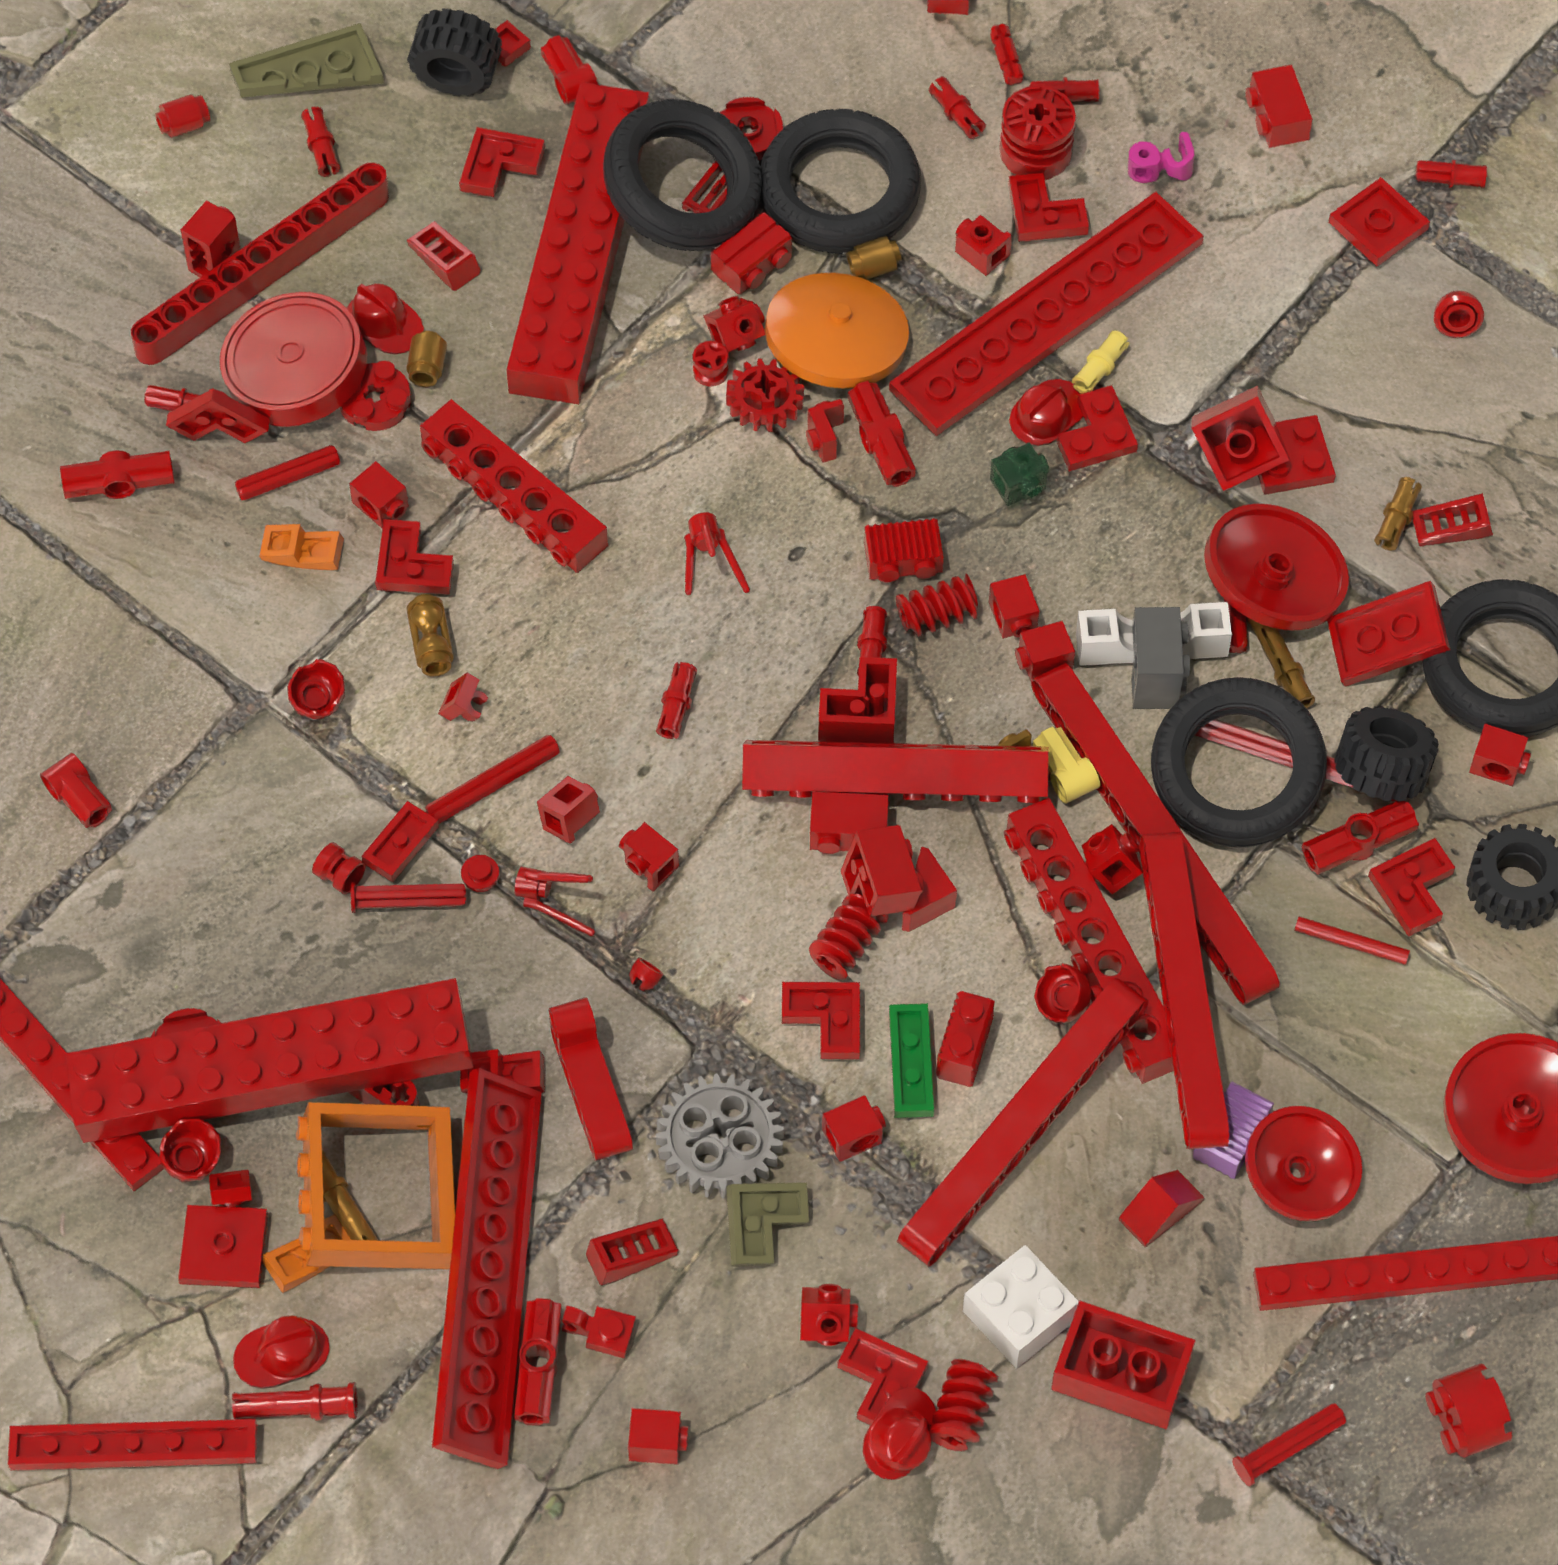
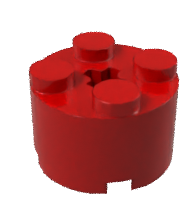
[1425,1363,1512,1458]

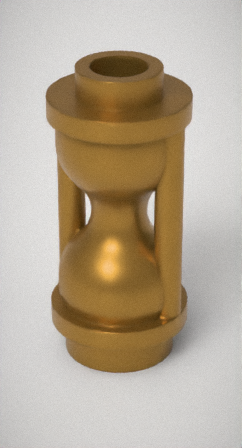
[406,594,454,676]

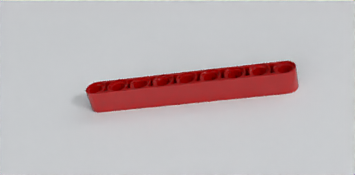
[131,162,389,365]
[1140,832,1229,1149]
[897,977,1149,1267]

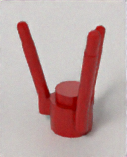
[684,512,750,595]
[514,866,595,936]

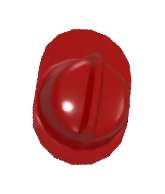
[347,283,424,354]
[1009,379,1083,446]
[233,1315,330,1388]
[862,1387,936,1480]

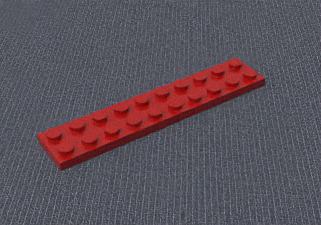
[889,192,1204,437]
[432,1068,542,1469]

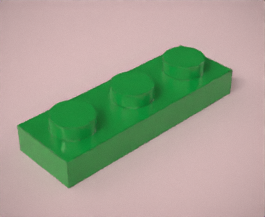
[889,1003,934,1118]

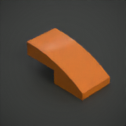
[259,524,344,570]
[262,1214,351,1293]

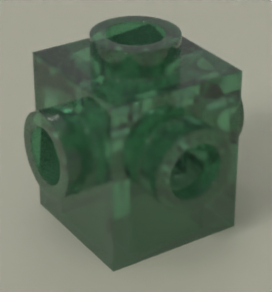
[990,442,1050,507]

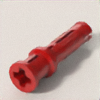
[232,1382,358,1421]

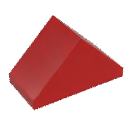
[902,847,957,932]
[1119,1169,1205,1248]

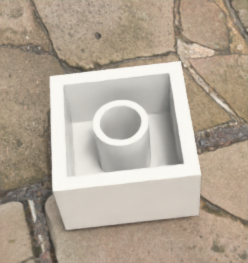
[963,1245,1079,1369]

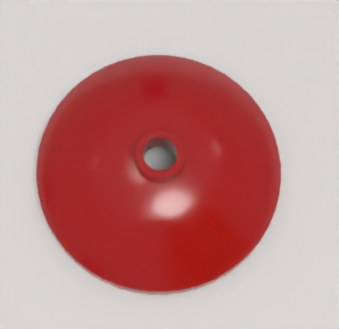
[1245,1106,1362,1221]

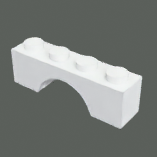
[1076,602,1232,666]

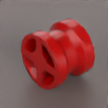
[692,341,729,387]

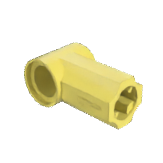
[1033,727,1100,804]

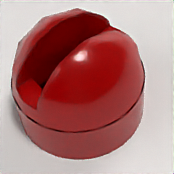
[629,957,664,991]

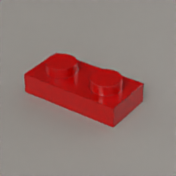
[361,801,439,882]

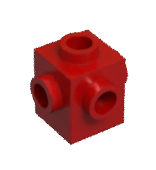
[703,296,765,352]
[1081,824,1143,895]
[800,1284,858,1346]

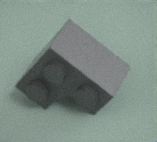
[1131,607,1190,709]

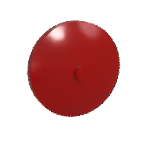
[1204,503,1349,630]
[1443,1033,1558,1184]

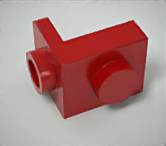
[806,399,844,463]

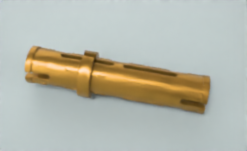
[1247,618,1315,708]
[322,1150,378,1240]

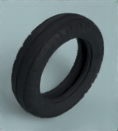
[603,99,762,251]
[760,109,921,254]
[1422,579,1558,737]
[1151,677,1327,847]

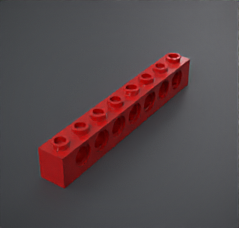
[1004,798,1174,1084]

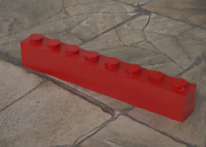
[742,740,1049,803]

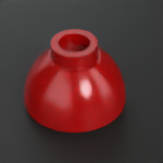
[1434,291,1484,338]

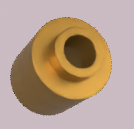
[846,236,902,280]
[406,331,447,387]

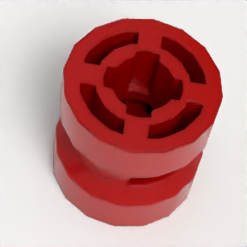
[312,842,366,895]

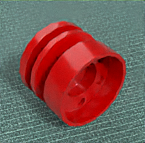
[999,85,1076,180]

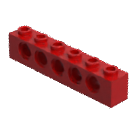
[420,399,608,573]

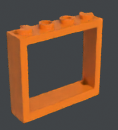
[296,1102,455,1269]

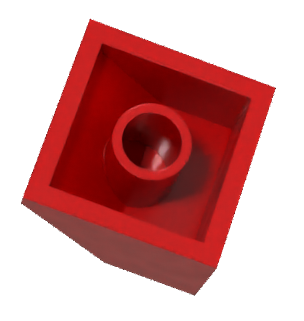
[1191,386,1290,491]

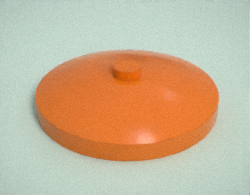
[765,273,909,388]

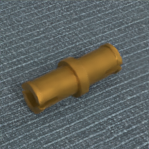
[1374,477,1422,551]

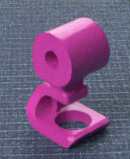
[1127,132,1194,183]

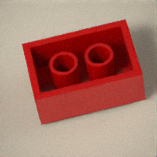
[1051,1300,1196,1430]

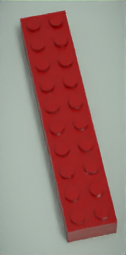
[507,82,650,405]
[65,978,474,1143]

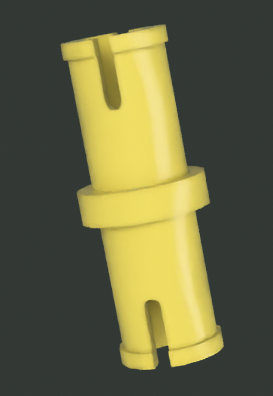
[1072,331,1130,394]

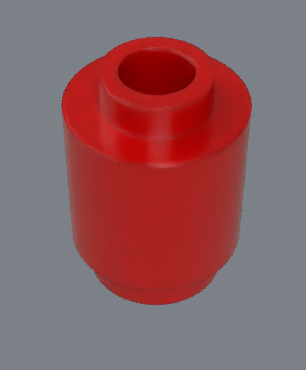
[155,94,210,138]

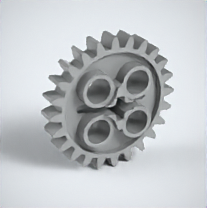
[656,1073,784,1198]

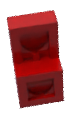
[460,1049,545,1093]

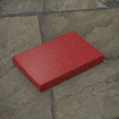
[1327,580,1450,687]

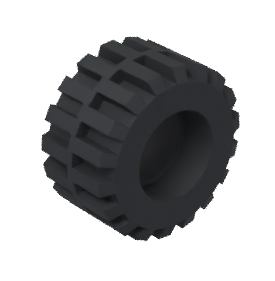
[408,8,502,96]
[1334,706,1439,801]
[1466,824,1558,930]

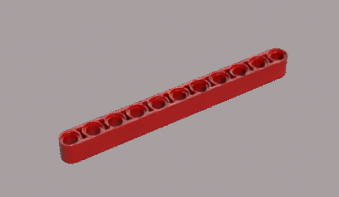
[1031,663,1279,1005]

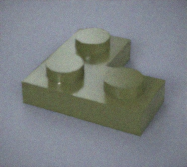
[726,1182,809,1266]

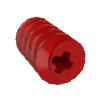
[896,573,978,637]
[809,893,889,980]
[929,1359,998,1451]

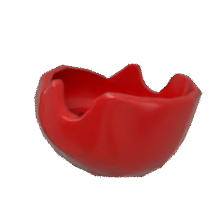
[287,659,345,719]
[1034,963,1092,1023]
[159,1118,221,1182]

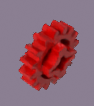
[726,358,804,432]

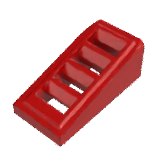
[407,221,480,291]
[1412,493,1493,546]
[586,1218,679,1286]

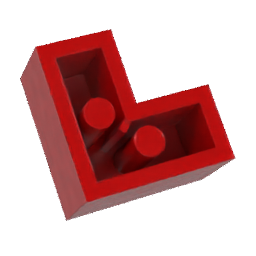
[818,657,897,743]
[840,825,923,916]

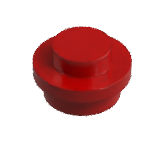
[461,855,499,892]

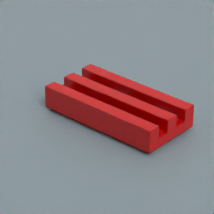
[682,161,727,213]

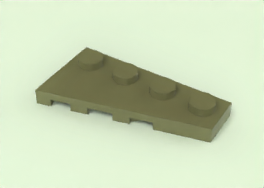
[229,23,384,98]

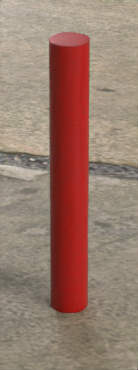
[1294,916,1410,965]

